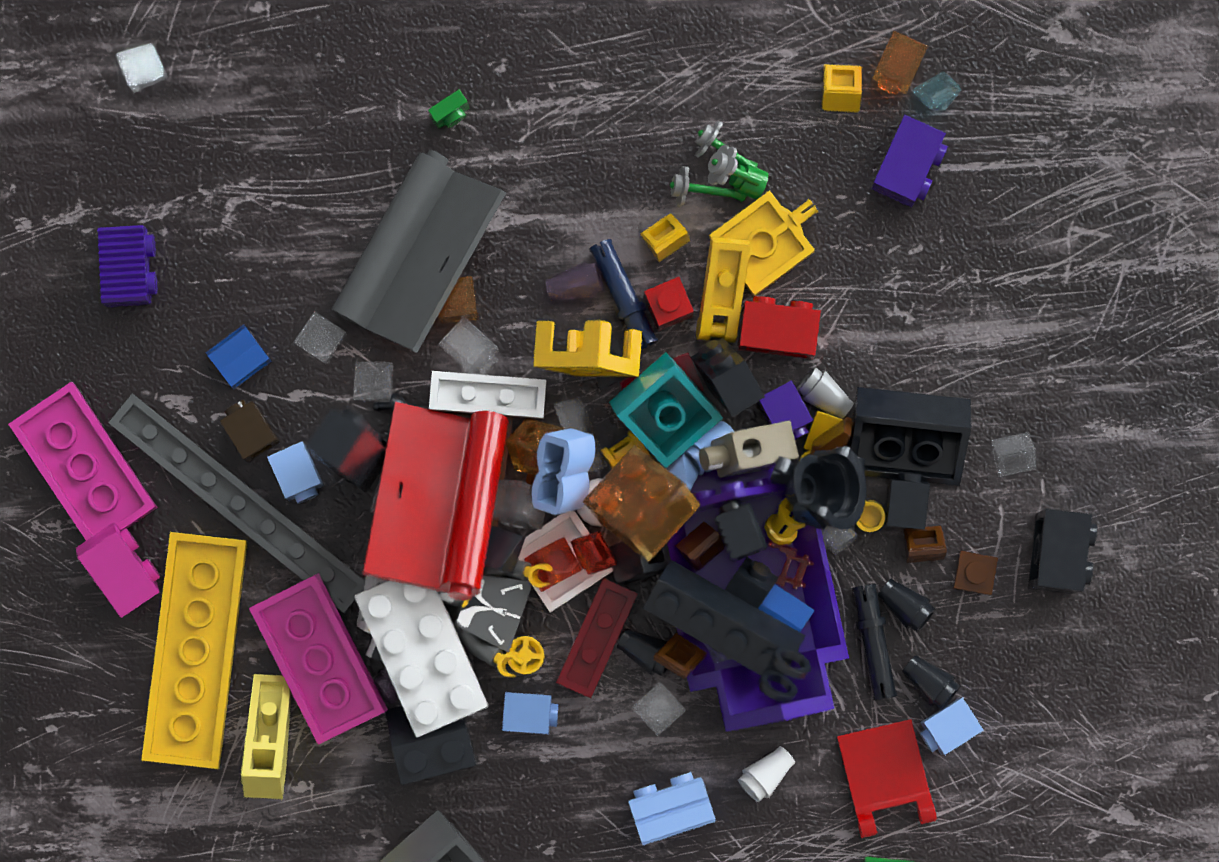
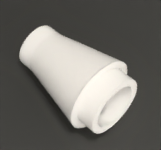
[738,746,795,802]

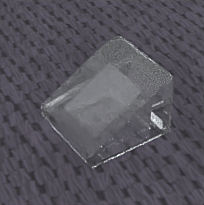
[115,43,168,93]
[353,361,393,402]

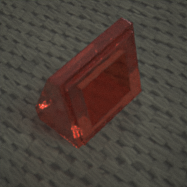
[524,537,582,592]

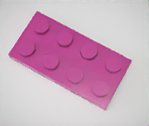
[8,382,158,541]
[249,573,388,745]

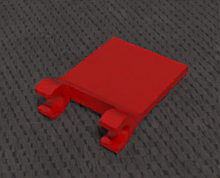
[837,719,937,838]

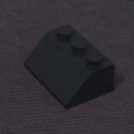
[849,387,971,486]

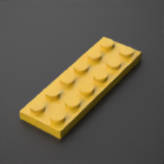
[142,532,248,769]

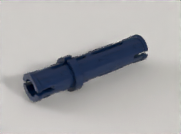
[589,239,659,350]

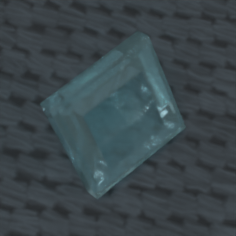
[912,72,962,110]

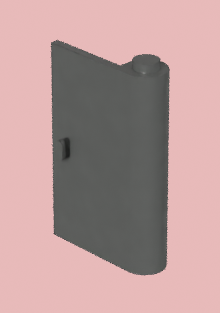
[331,149,506,353]

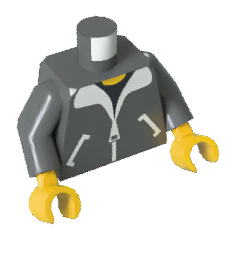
[438,560,553,678]

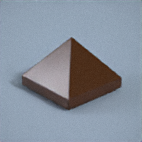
[653,633,707,679]

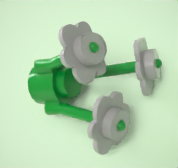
[670,121,768,207]

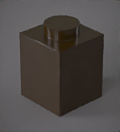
[220,400,280,462]

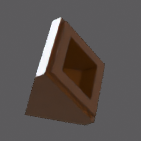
[675,521,724,571]
[903,526,947,563]

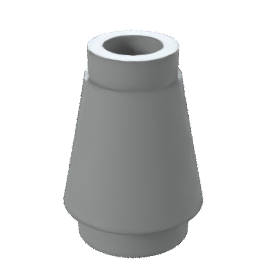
[796,367,854,419]

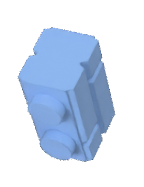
[628,772,716,845]

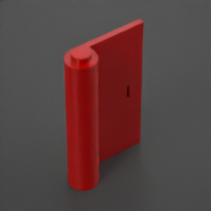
[362,402,509,601]

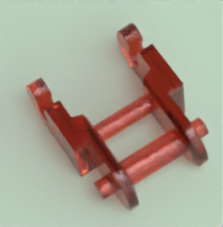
[768,541,814,590]

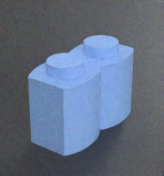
[532,428,595,515]

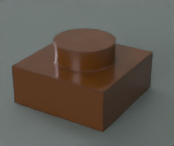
[953,551,998,596]

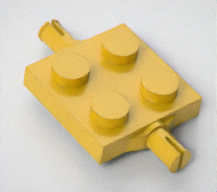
[709,190,818,296]

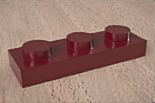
[556,578,638,698]

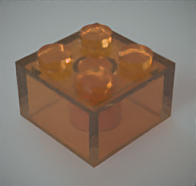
[582,445,701,562]

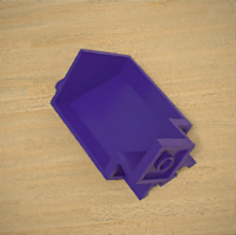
[652,468,849,732]

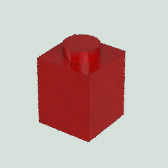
[644,277,694,331]

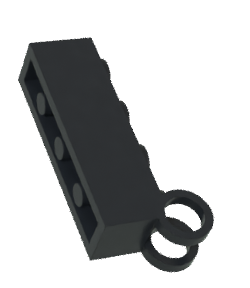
[643,560,811,702]

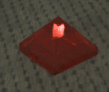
[571,531,617,575]

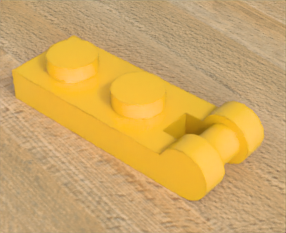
[696,237,750,343]

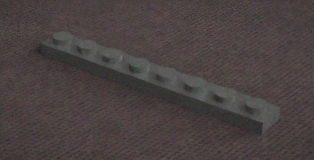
[108,393,365,613]

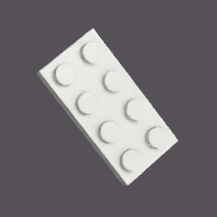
[355,580,488,737]

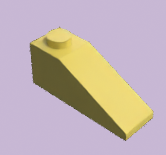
[241,674,291,799]

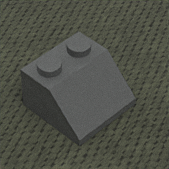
[380,810,485,862]

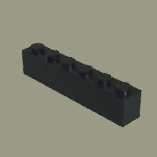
[306,407,387,493]

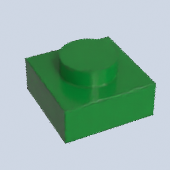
[428,89,469,129]

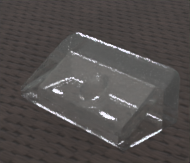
[554,398,607,475]

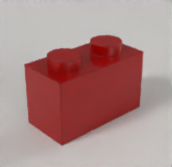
[738,296,821,360]

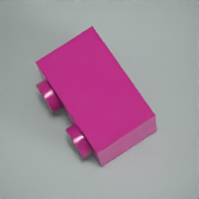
[76,523,160,618]

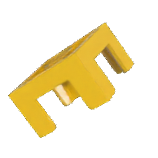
[533,320,642,377]

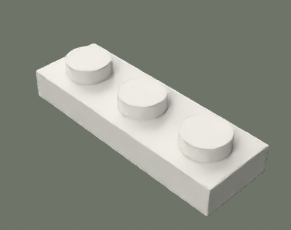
[429,371,547,419]

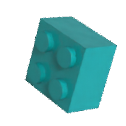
[609,352,723,468]

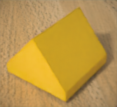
[640,214,690,262]

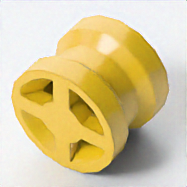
[506,636,545,675]

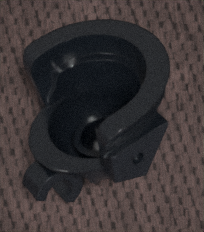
[770,446,866,530]

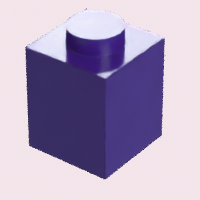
[757,380,813,440]

